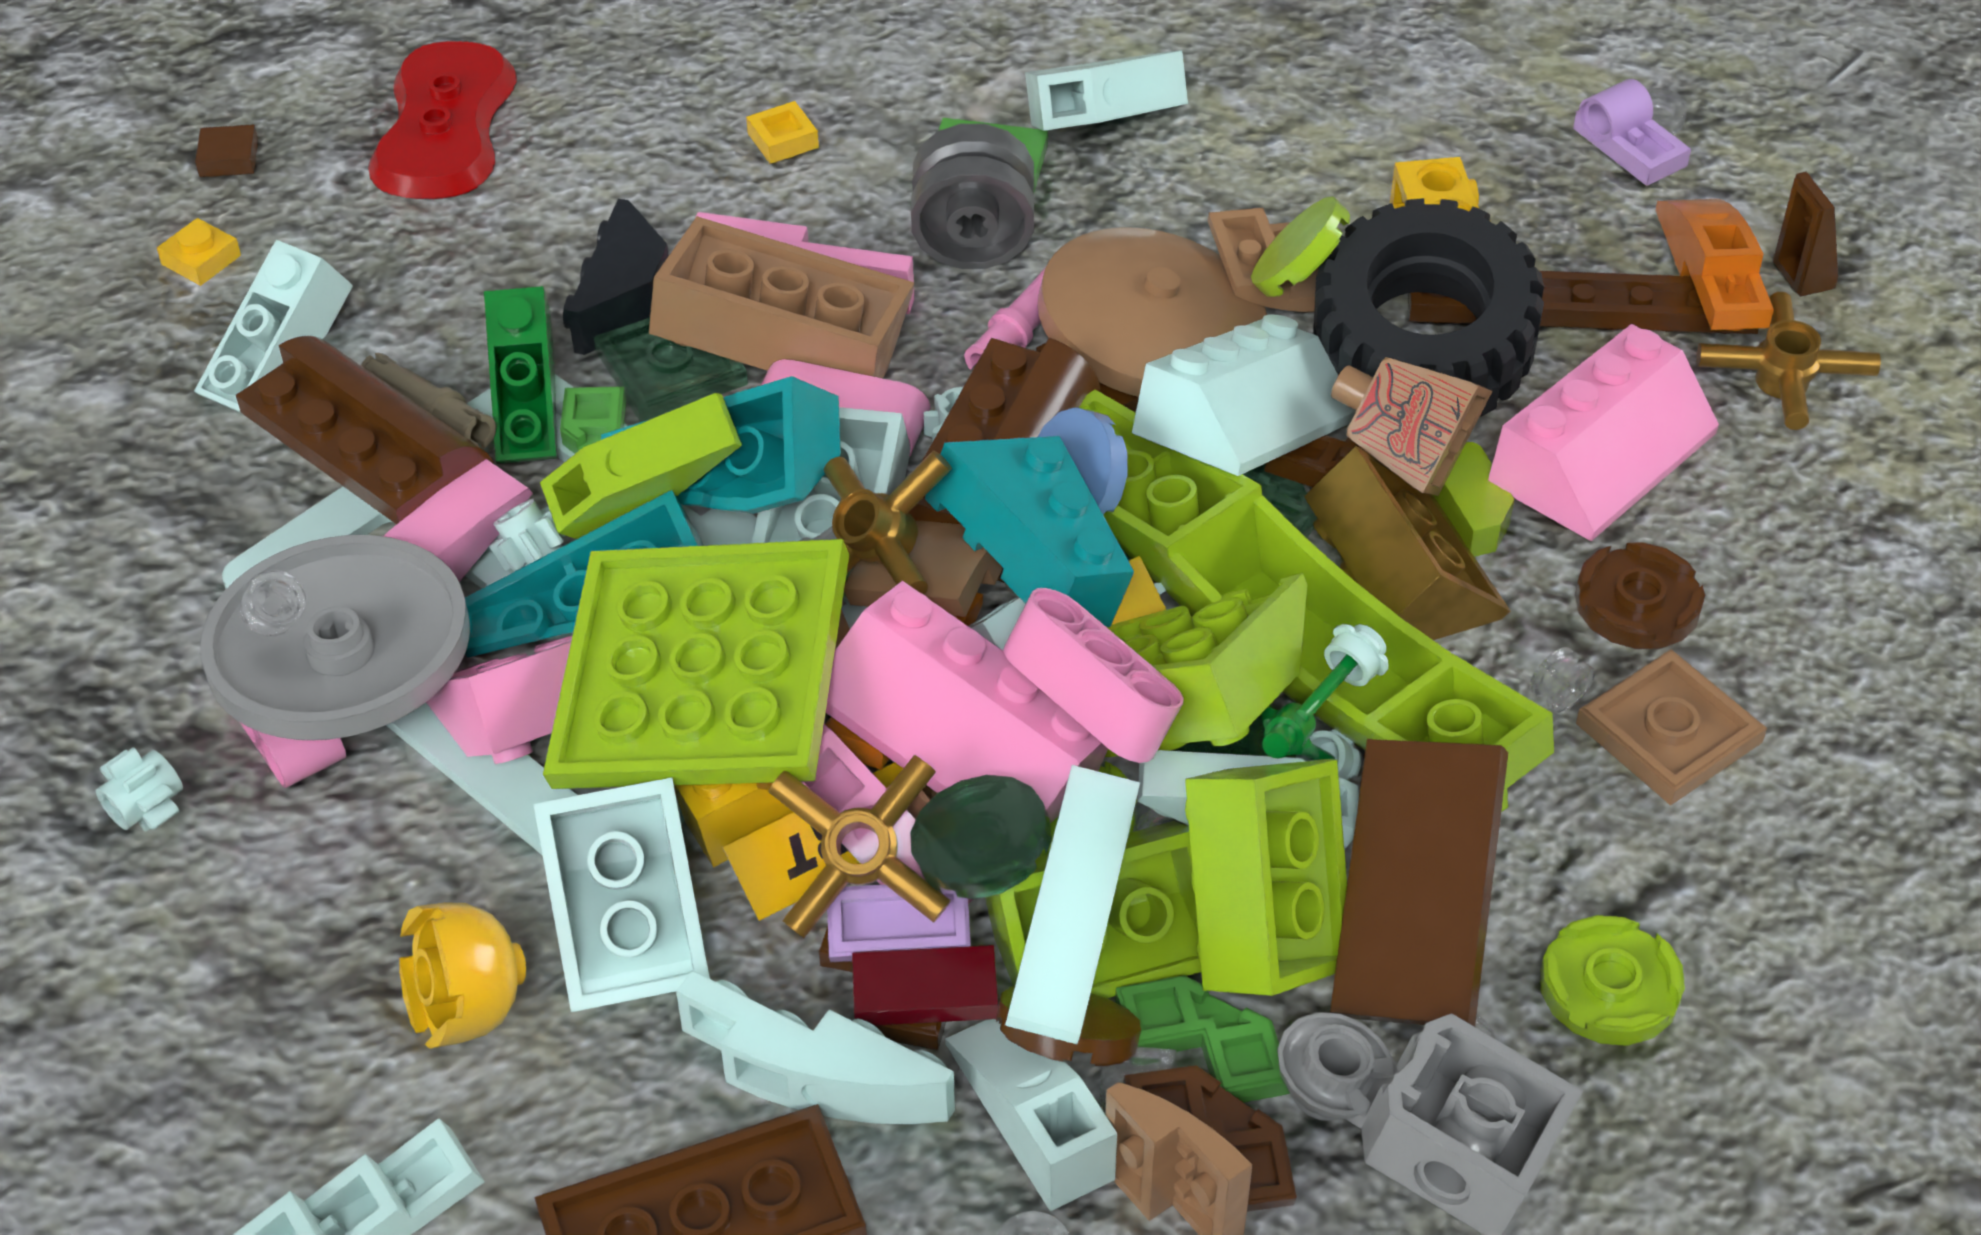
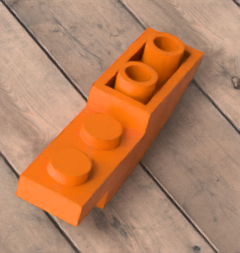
[1655,199,1774,331]

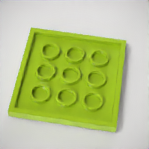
[543,539,849,789]

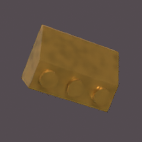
[1304,446,1511,640]

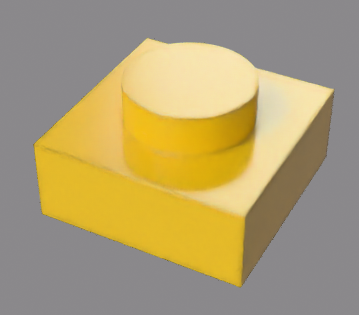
[746,101,819,164]
[156,218,241,286]

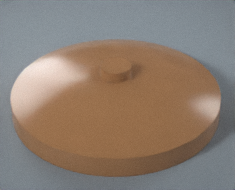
[1037,227,1267,397]

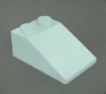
[751,407,911,582]
[533,778,710,1012]

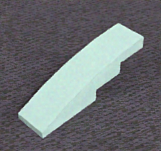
[1005,765,1140,1044]
[233,1118,485,1235]

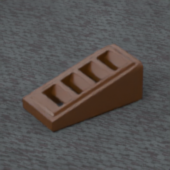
[1773,171,1838,297]

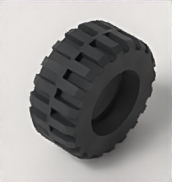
[1313,198,1544,417]

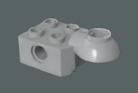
[1277,1012,1583,1235]

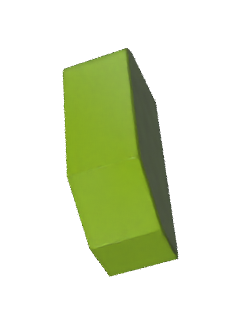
[1433,442,1514,557]

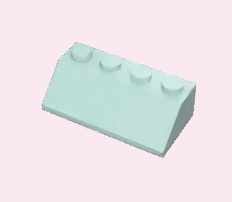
[1132,314,1356,476]

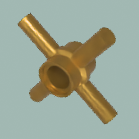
[1696,292,1881,430]
[824,451,952,595]
[768,755,951,938]

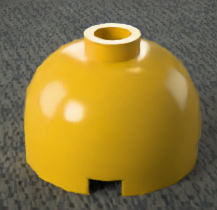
[399,902,526,1049]

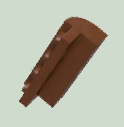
[236,336,494,525]
[908,338,1101,583]

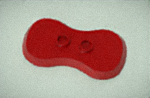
[368,41,517,199]

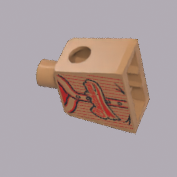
[1331,357,1493,496]

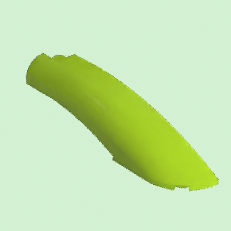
[1079,390,1554,812]

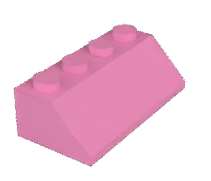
[1488,324,1719,541]
[826,581,1108,852]

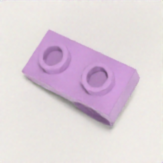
[1573,79,1691,186]

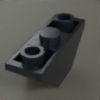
[563,199,669,355]

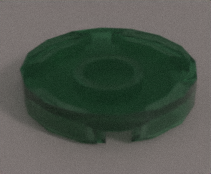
[910,775,1052,899]

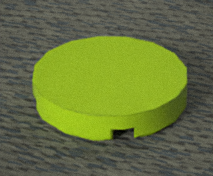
[1251,196,1350,297]
[1540,915,1685,1046]

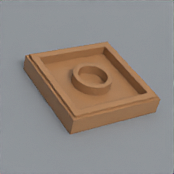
[1576,649,1767,806]

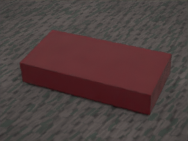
[852,945,998,1026]

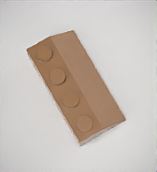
[649,216,914,379]

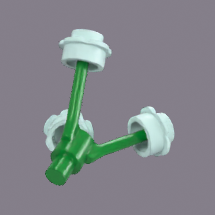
[1259,624,1389,780]

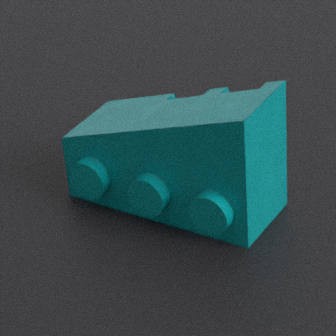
[925,436,1134,627]

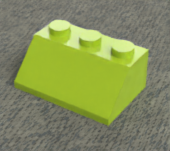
[1185,759,1347,996]
[979,821,1201,998]

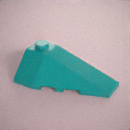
[601,376,841,514]
[465,490,704,657]

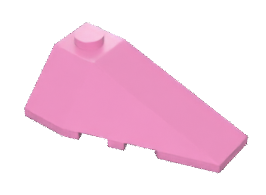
[426,635,573,764]

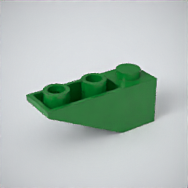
[484,286,557,464]

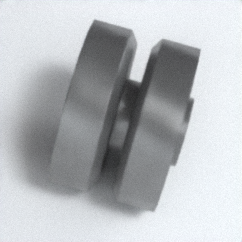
[911,124,1034,269]

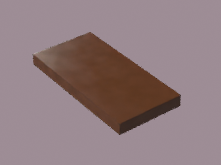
[1330,739,1509,1027]
[534,1104,867,1235]

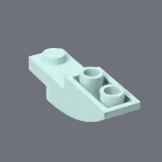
[676,970,955,1124]

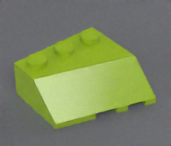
[1105,573,1307,757]

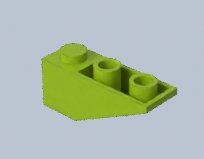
[540,393,742,539]

